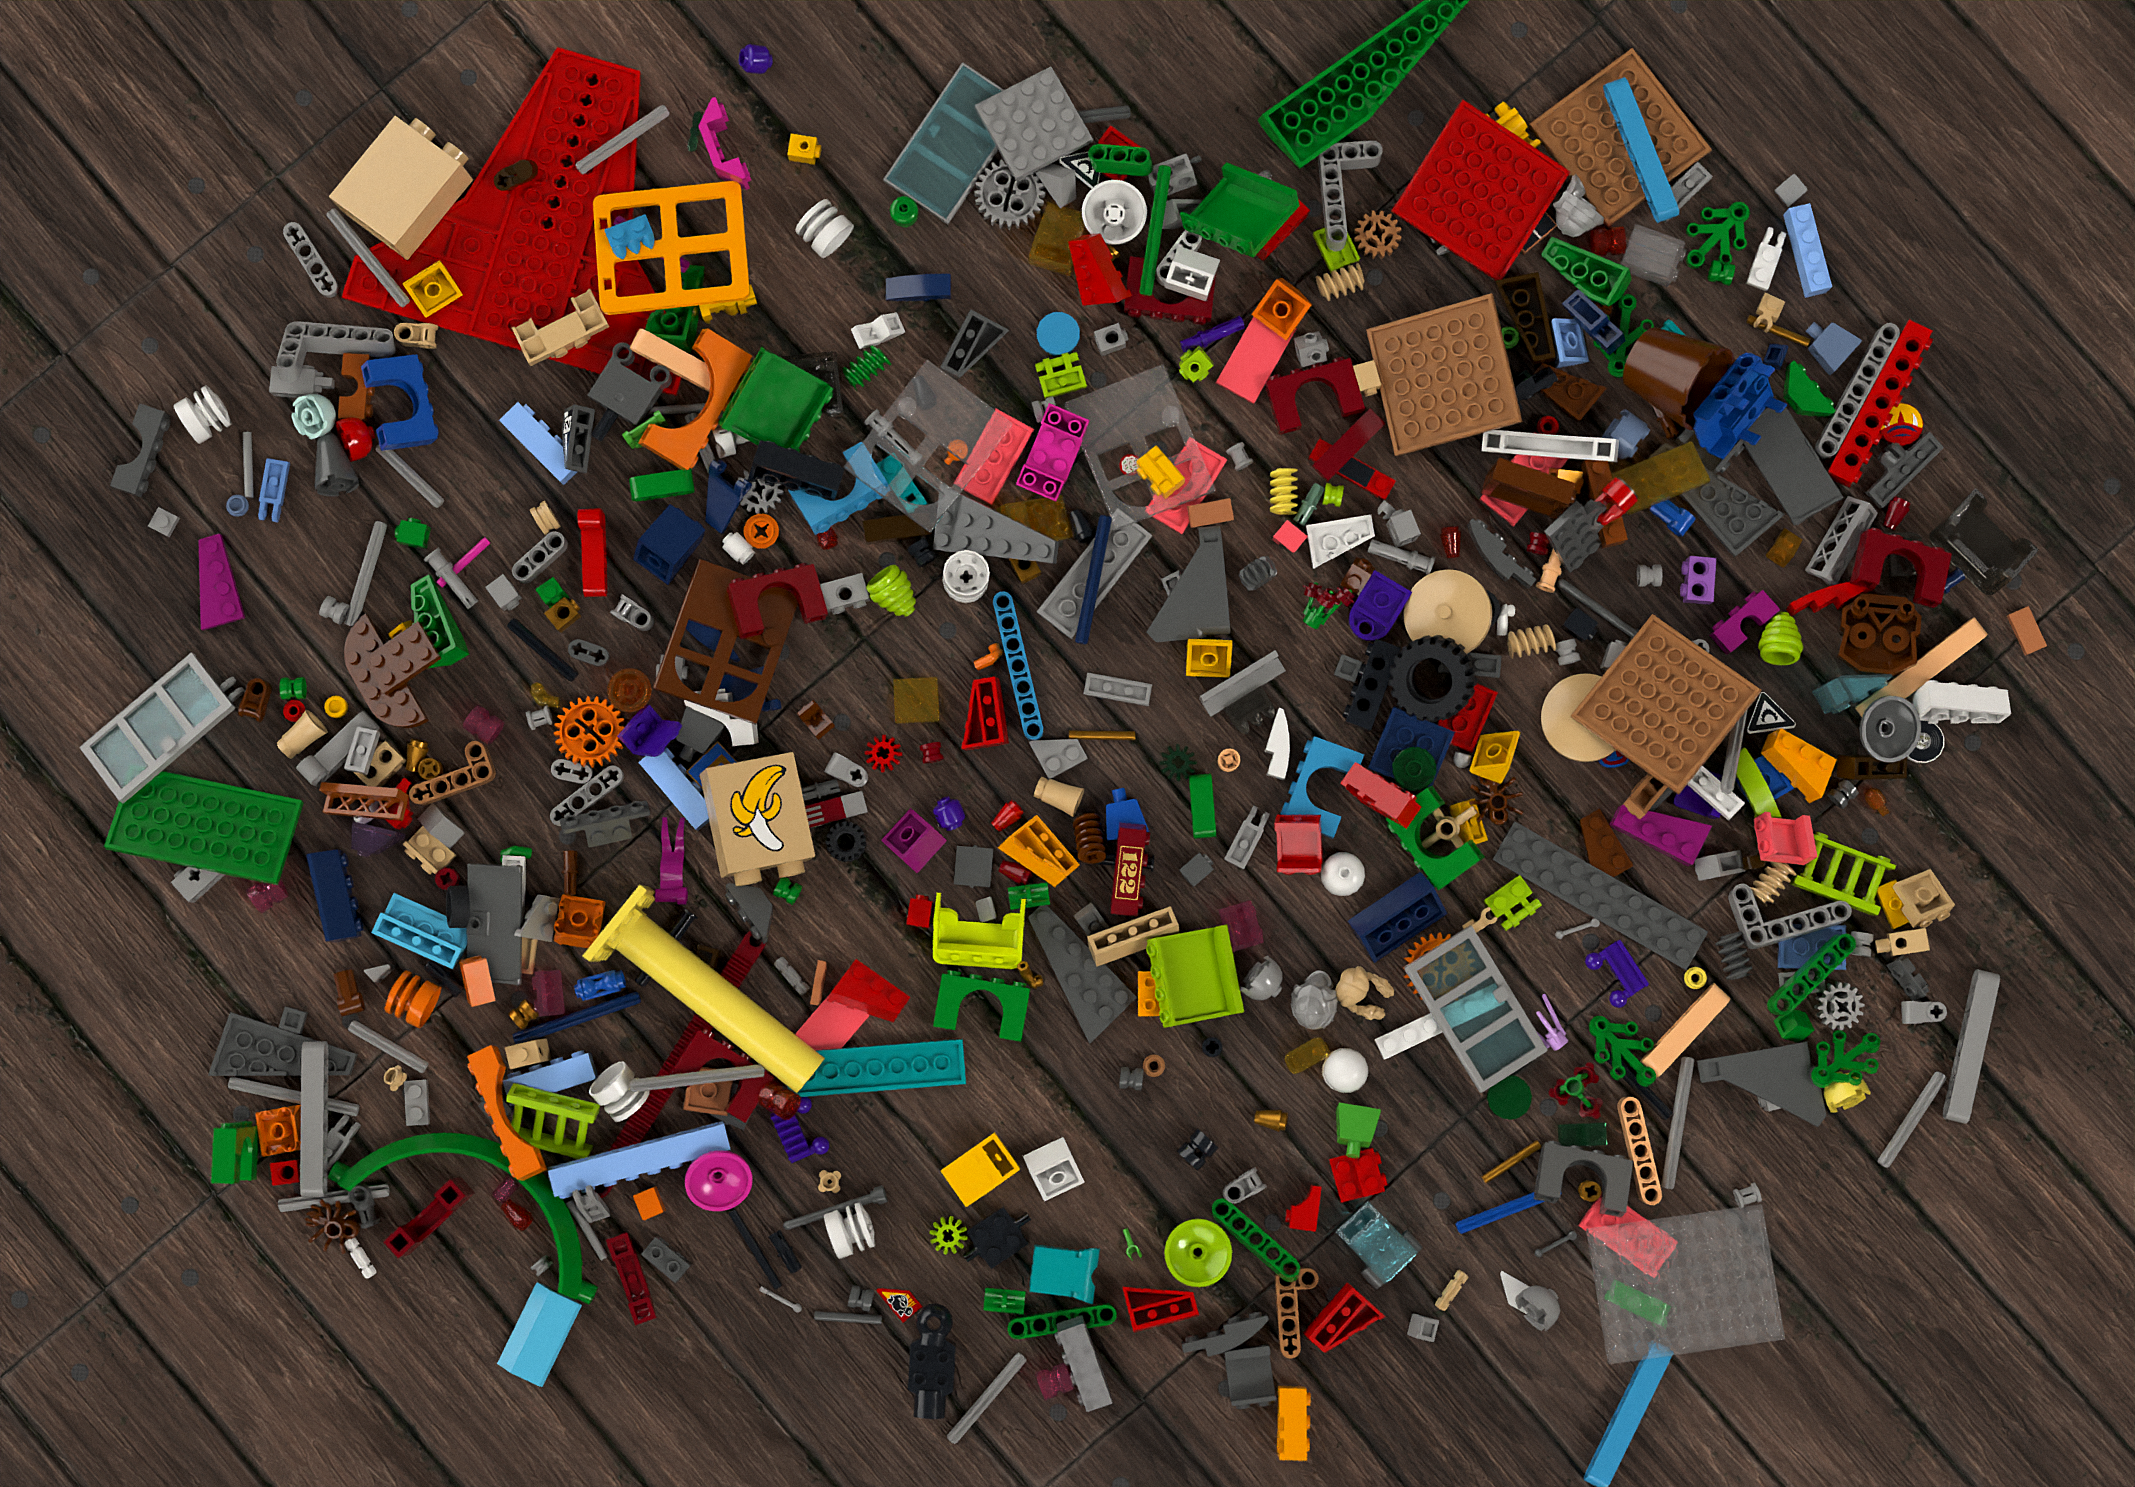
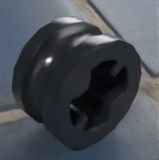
[1202,1037,1222,1057]

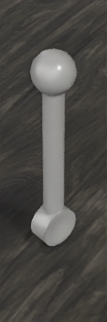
[1555,919,1600,939]
[759,1286,802,1313]

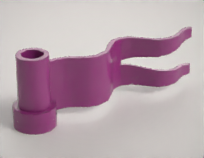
[655,817,688,905]

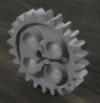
[974,159,1045,230]

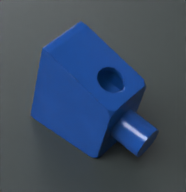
[1106,788,1149,842]

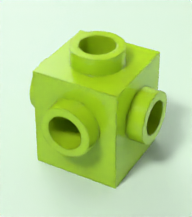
[1179,346,1214,382]

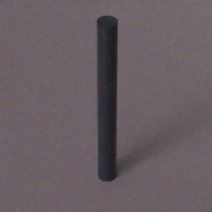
[728,1209,782,1290]

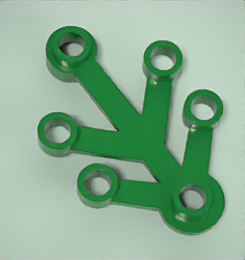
[1686,202,1750,269]
[1593,294,1654,378]
[1589,1016,1656,1087]
[1811,1030,1881,1088]

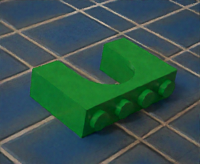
[1386,786,1485,891]
[933,970,1030,1042]
[211,1121,259,1184]

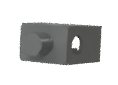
[676,706,726,762]

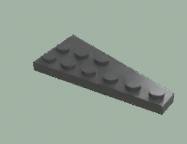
[1648,443,1785,557]
[933,484,1059,564]
[1028,905,1137,1044]
[208,1012,358,1076]

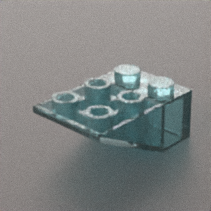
[1812,674,1893,715]
[1336,1201,1418,1284]

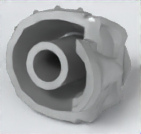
[1553,174,1604,237]
[1290,970,1338,1030]

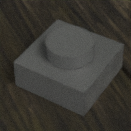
[1333,654,1362,683]
[278,1006,308,1034]

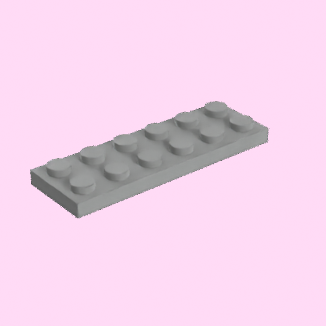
[1037,509,1152,639]

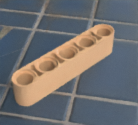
[630,329,710,392]
[1640,983,1731,1077]
[1617,1097,1662,1205]

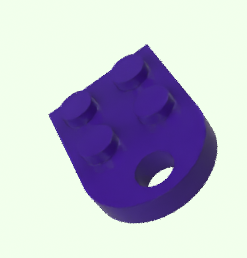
[1348,570,1412,641]

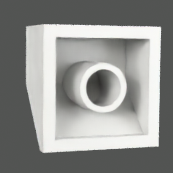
[1023,1137,1084,1201]

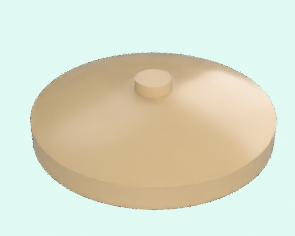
[1404,570,1492,654]
[1541,674,1616,762]

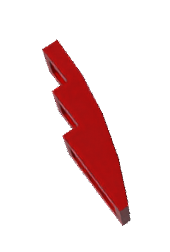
[1786,582,1876,616]

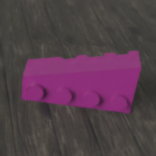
[1609,805,1712,866]

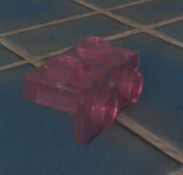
[1218,900,1264,952]
[532,970,565,1016]

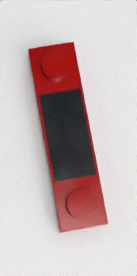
[1308,438,1396,500]

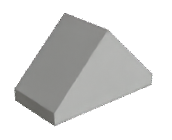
[1036,163,1076,209]
[418,803,465,849]

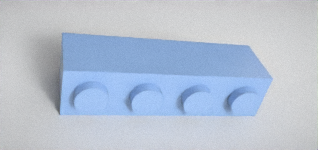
[1783,203,1832,298]
[499,402,577,485]
[638,747,709,831]
[503,1050,598,1106]

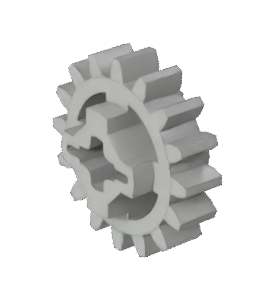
[738,471,784,514]
[1814,981,1865,1031]

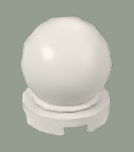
[1322,1048,1368,1093]

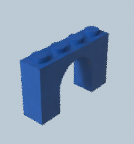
[361,354,438,451]

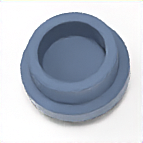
[226,495,249,517]

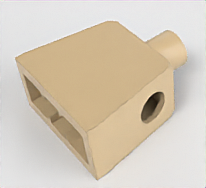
[1875,928,1930,956]
[505,1039,551,1070]

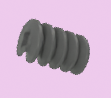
[1715,931,1752,980]

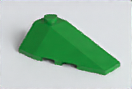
[1541,237,1632,307]
[645,265,705,354]
[411,574,469,668]

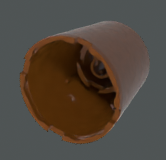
[1623,327,1734,430]

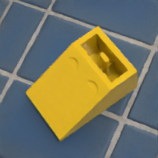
[941,1132,1021,1207]

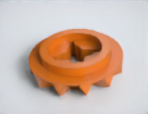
[744,514,779,549]

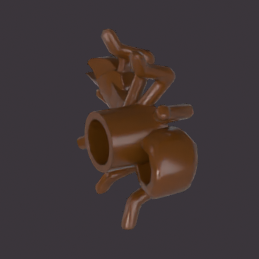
[1469,776,1523,825]
[305,1199,360,1254]

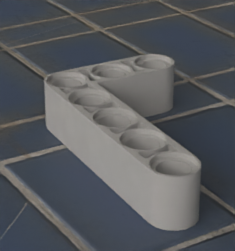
[1318,141,1382,251]
[276,321,395,383]
[1728,884,1852,949]

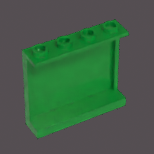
[1180,162,1300,258]
[718,347,833,453]

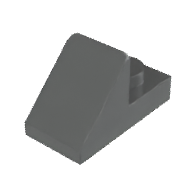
[1074,903,1109,936]

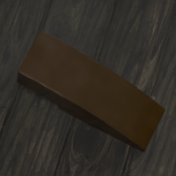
[862,513,932,545]

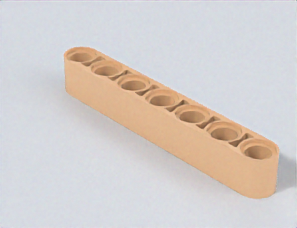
[1855,617,1988,717]

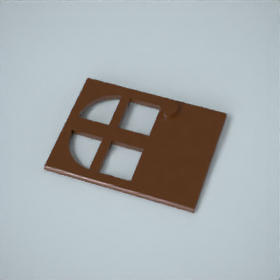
[653,559,798,725]

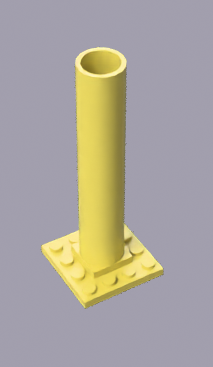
[583,885,825,1093]

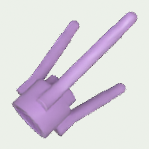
[1536,994,1568,1051]

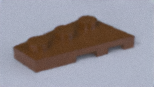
[1534,363,1607,422]
[1579,809,1633,878]

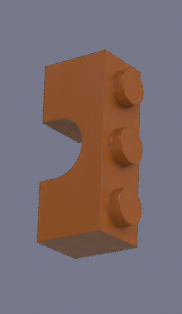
[338,353,375,424]

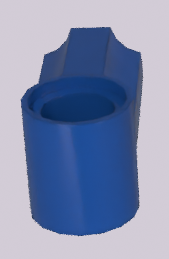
[1649,494,1696,537]

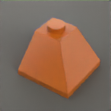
[1252,278,1312,340]

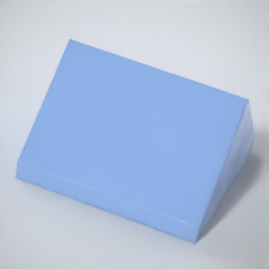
[1549,318,1589,368]

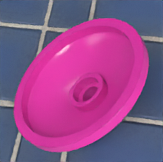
[685,1150,752,1211]

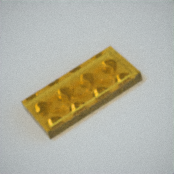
[1611,441,1710,515]

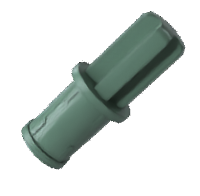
[1293,483,1325,527]

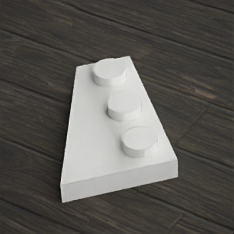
[1306,514,1375,569]

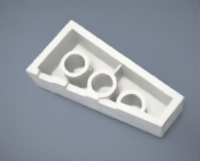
[1907,680,2011,724]

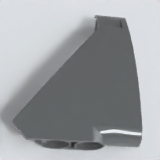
[1146,525,1230,642]
[1697,1042,1826,1127]

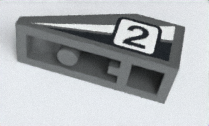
[562,404,595,473]

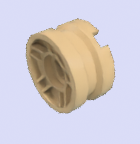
[529,500,561,536]

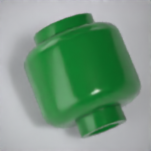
[890,196,919,228]

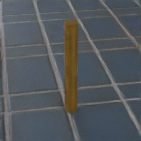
[1746,315,1811,347]
[1069,730,1135,740]
[1481,1140,1542,1184]

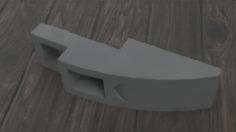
[1467,518,1536,589]
[1181,1311,1268,1357]

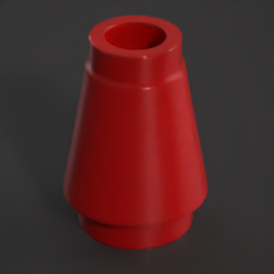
[991,800,1024,832]

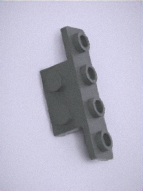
[560,800,650,848]

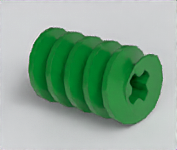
[842,345,892,392]

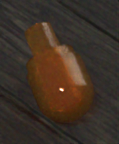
[1864,788,1890,817]

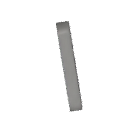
[283,222,339,298]
[550,766,624,827]

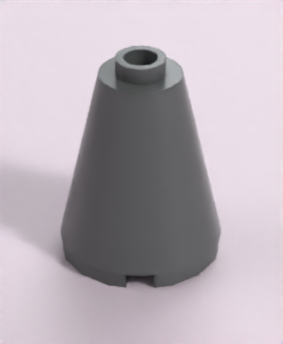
[314,433,359,496]

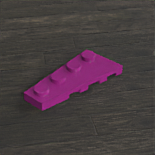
[198,534,245,631]

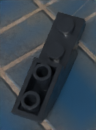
[1513,366,1558,410]

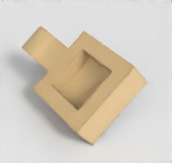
[1462,907,1497,933]

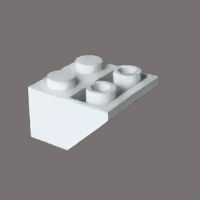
[1165,246,1220,301]

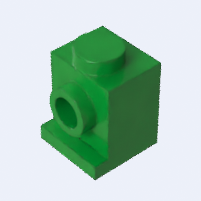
[535,577,570,608]

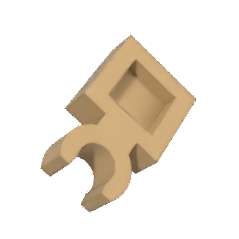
[1754,292,1785,333]

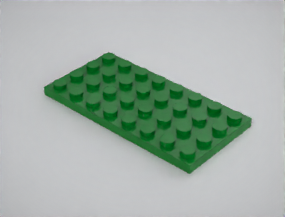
[104,765,304,885]

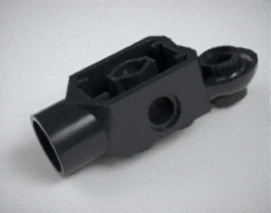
[908,1303,956,1419]

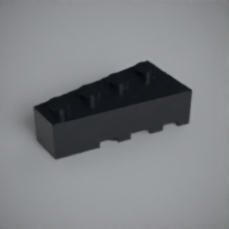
[748,440,845,500]

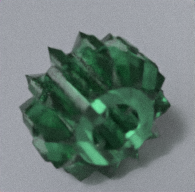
[1159,744,1197,782]

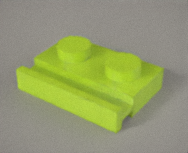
[1313,228,1360,273]

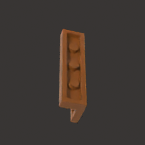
[319,782,409,821]

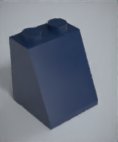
[633,504,705,585]

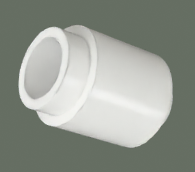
[722,532,755,564]

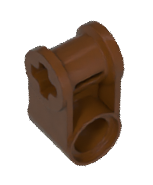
[238,678,272,722]

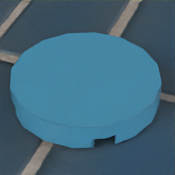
[1037,312,1080,356]

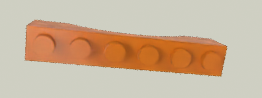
[467,1045,547,1181]

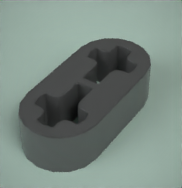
[568,639,610,667]

